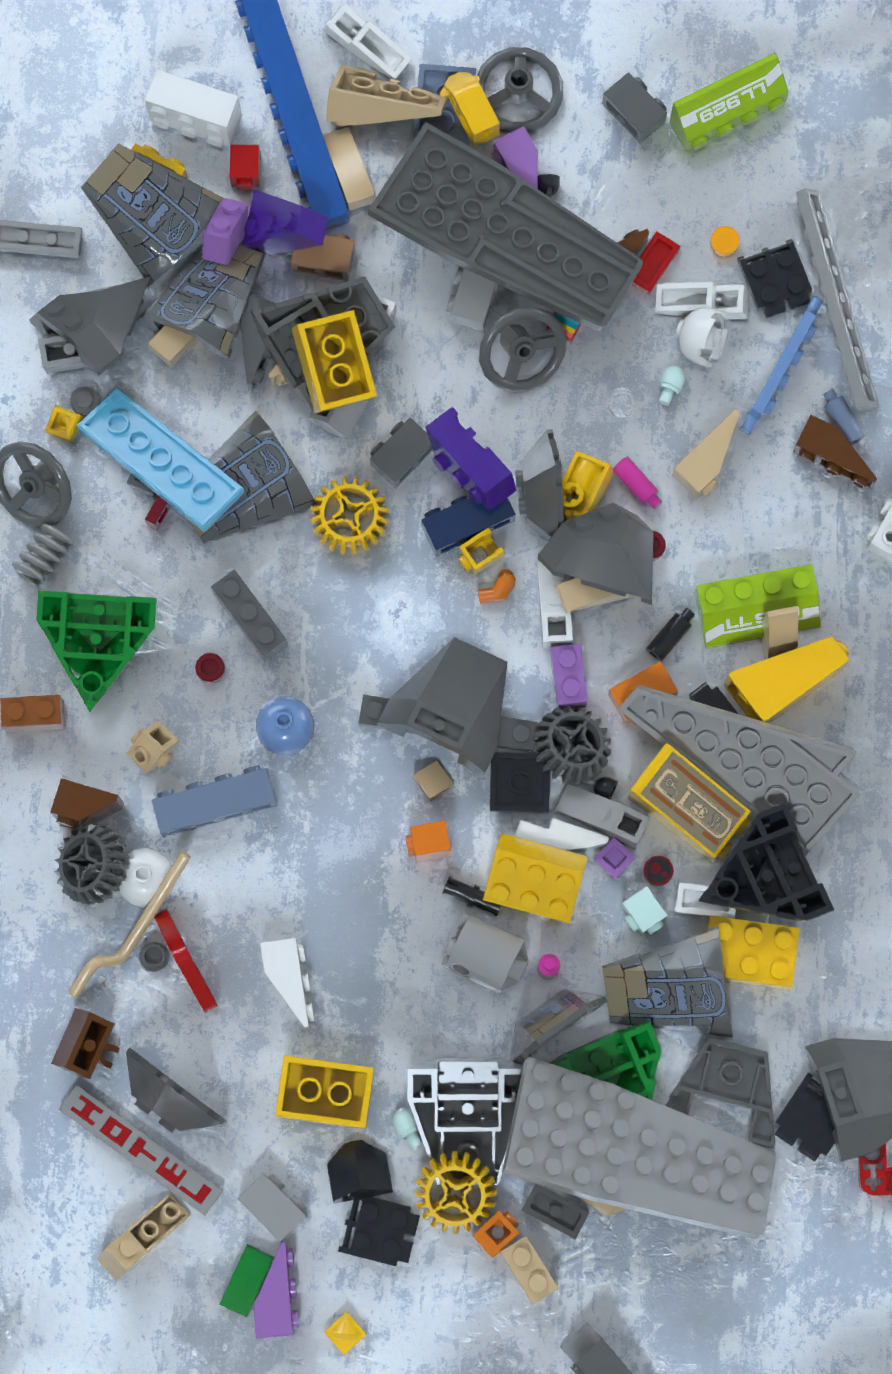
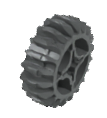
[532,705,612,785]
[54,824,129,905]

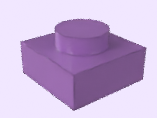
[594,837,636,880]

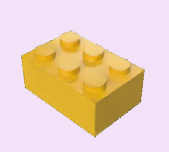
[291,310,377,414]
[483,833,588,924]
[706,915,800,991]
[275,1055,375,1130]

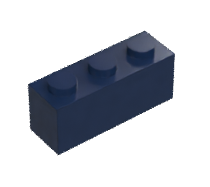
[421,496,516,557]

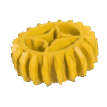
[310,476,389,555]
[414,1151,497,1234]

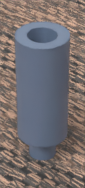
[823,389,865,445]

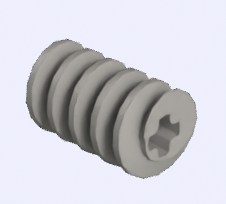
[12,524,75,590]

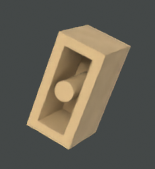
[500,1236,558,1305]

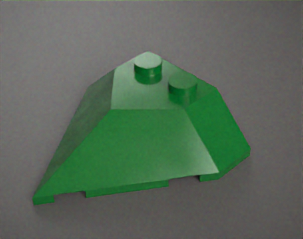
[36,590,157,712]
[550,1022,662,1100]

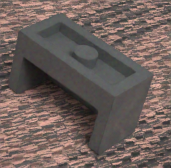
[521,1183,590,1240]

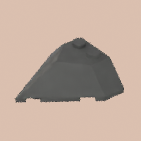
[29,276,152,376]
[515,429,564,541]
[538,502,653,605]
[126,1047,228,1133]

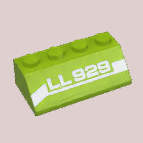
[669,52,789,151]
[694,564,821,649]

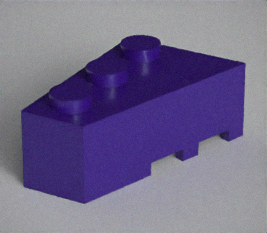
[243,189,328,255]
[425,407,517,511]

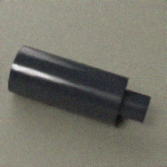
[645,608,695,662]

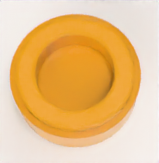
[710,226,740,257]

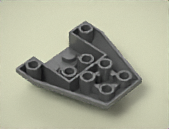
[377,637,508,775]
[804,1038,892,1162]

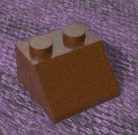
[50,778,124,830]

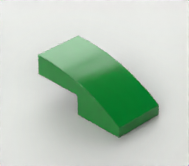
[219,1244,275,1317]

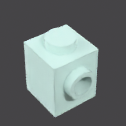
[621,886,668,936]

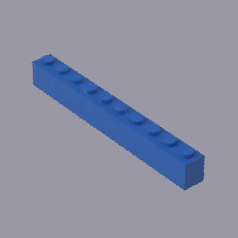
[235,0,350,230]

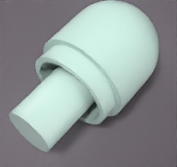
[658,365,685,405]
[392,1108,423,1150]

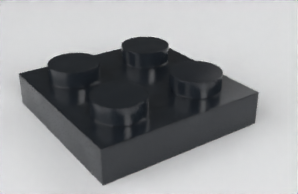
[490,752,550,814]

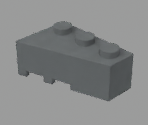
[560,1322,632,1374]

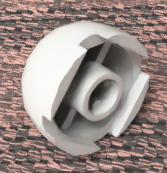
[676,307,729,367]
[118,848,174,908]

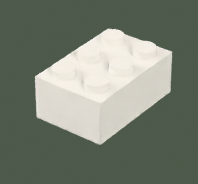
[145,69,242,147]

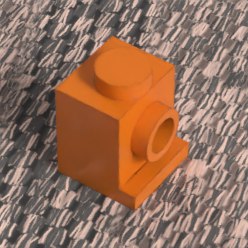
[472,1211,520,1258]

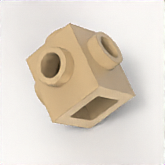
[126,720,179,774]

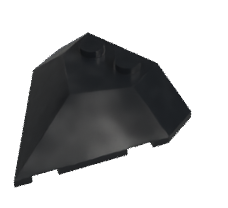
[699,802,834,922]

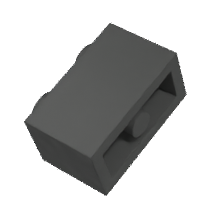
[602,72,667,144]
[370,418,433,489]

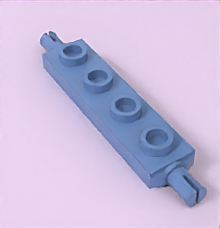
[739,296,823,435]

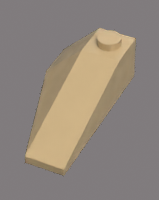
[326,65,447,126]

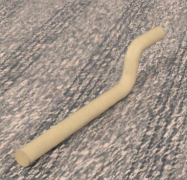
[68,851,191,998]

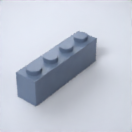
[151,765,277,838]

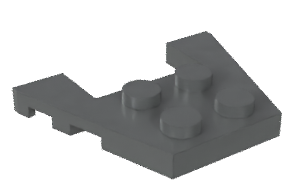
[665,1037,775,1148]

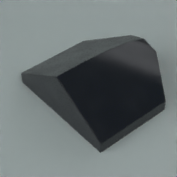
[327,1140,393,1204]

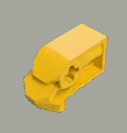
[439,72,500,148]
[561,450,614,520]

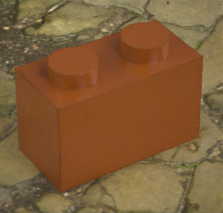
[0,695,65,733]

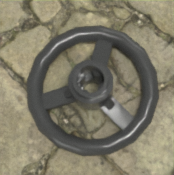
[477,47,563,133]
[479,307,567,392]
[0,441,72,528]

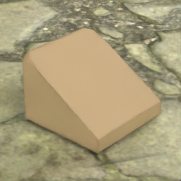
[413,761,454,802]

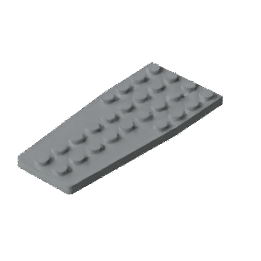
[502,1056,776,1239]

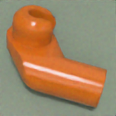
[478,569,516,604]

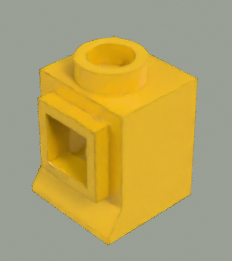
[457,528,505,575]

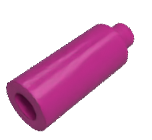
[613,456,662,509]
[537,954,560,980]

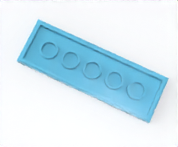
[77,387,245,533]

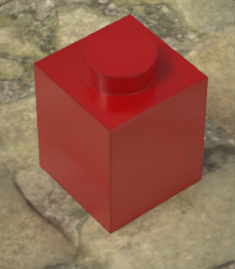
[229,144,261,191]

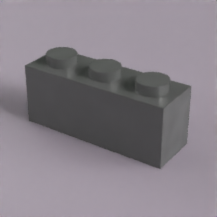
[211,569,288,663]

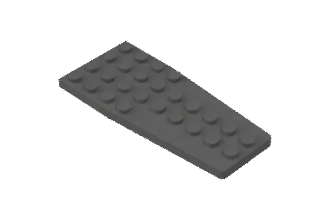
[367,122,643,331]

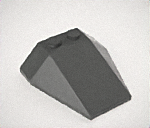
[407,1058,523,1185]

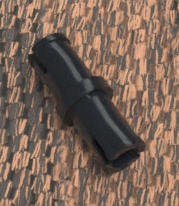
[442,876,502,916]

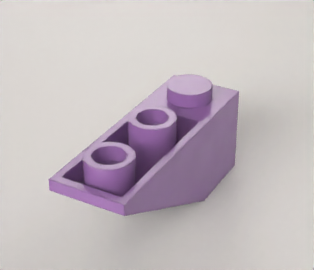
[491,126,538,189]
[254,1242,299,1339]

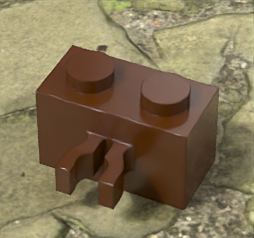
[51,1008,120,1079]

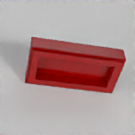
[632,231,681,295]

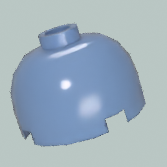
[256,696,314,756]

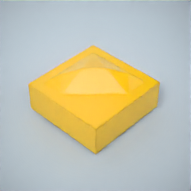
[44,405,84,443]
[324,1312,367,1355]

